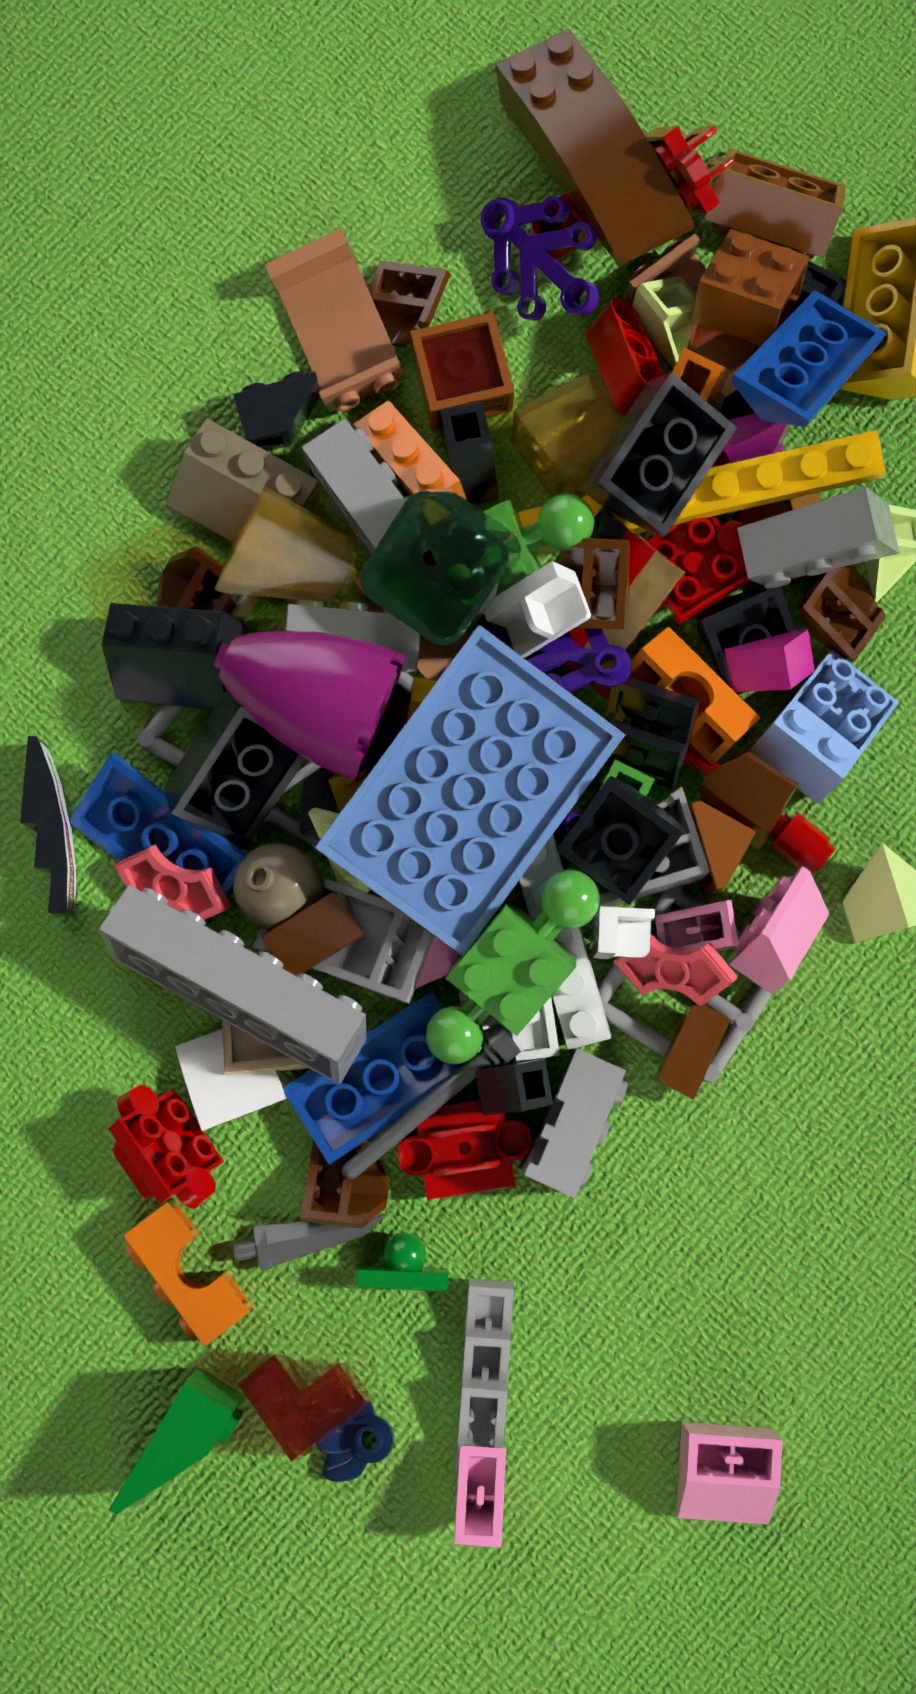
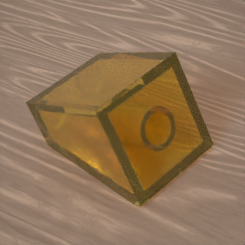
[510,370,625,497]
[215,486,359,603]

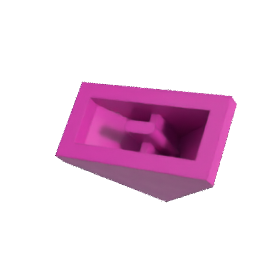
[724,628,815,692]

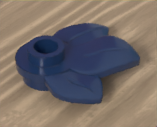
[306,1387,394,1482]

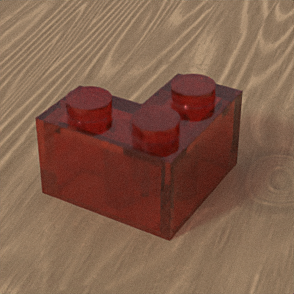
[238,1354,374,1462]

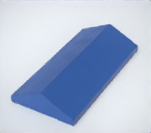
[731,290,886,427]
[69,753,247,926]
[283,991,467,1165]

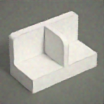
[482,561,591,658]
[592,906,655,959]

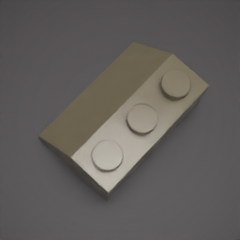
[166,418,319,569]

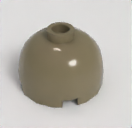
[233,843,324,931]

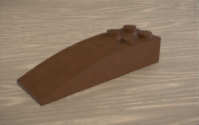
[495,29,694,266]

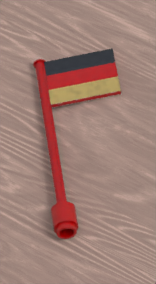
[563,508,836,875]

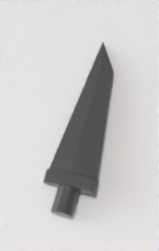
[233,1214,387,1271]

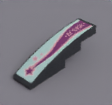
[20,736,76,918]

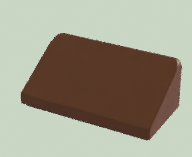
[262,892,365,977]
[653,1000,731,1100]

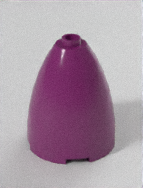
[214,630,406,782]

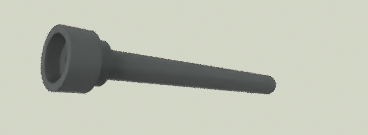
[342,1024,521,1180]

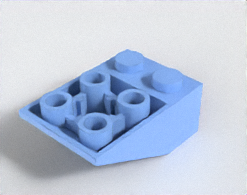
[750,649,899,804]

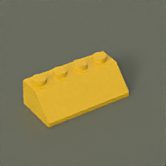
[840,217,916,400]

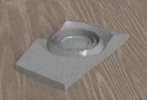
[253,879,435,1003]

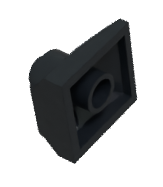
[696,585,796,695]
[556,776,686,905]

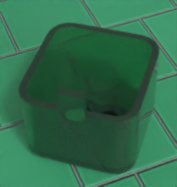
[360,487,521,646]

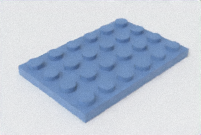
[315,625,625,956]

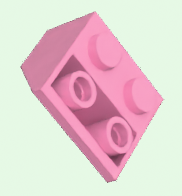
[729,866,829,995]
[676,1422,782,1525]

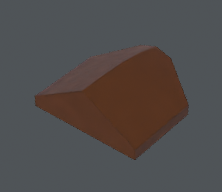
[368,261,451,347]
[554,538,630,630]
[156,546,242,614]
[798,565,886,662]
[699,751,799,852]
[300,1140,390,1229]

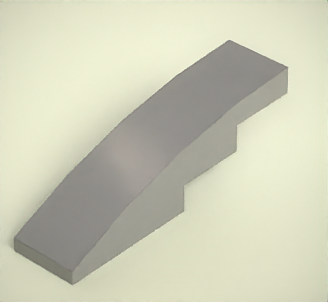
[455,1278,514,1472]

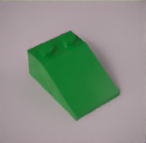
[109,1367,244,1514]

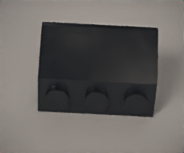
[578,372,737,537]
[101,603,249,710]
[163,689,306,847]

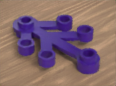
[480,195,599,321]
[472,610,631,693]

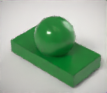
[357,1232,449,1291]

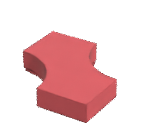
[114,845,231,920]
[613,934,738,1006]

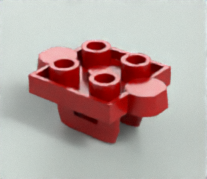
[645,125,734,214]
[646,516,752,625]
[108,1085,224,1209]
[397,1100,532,1200]

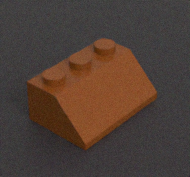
[705,148,846,259]

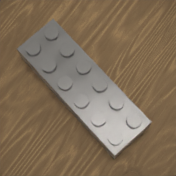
[99,885,367,1085]

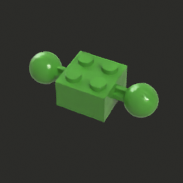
[381,494,594,620]
[426,870,600,1064]

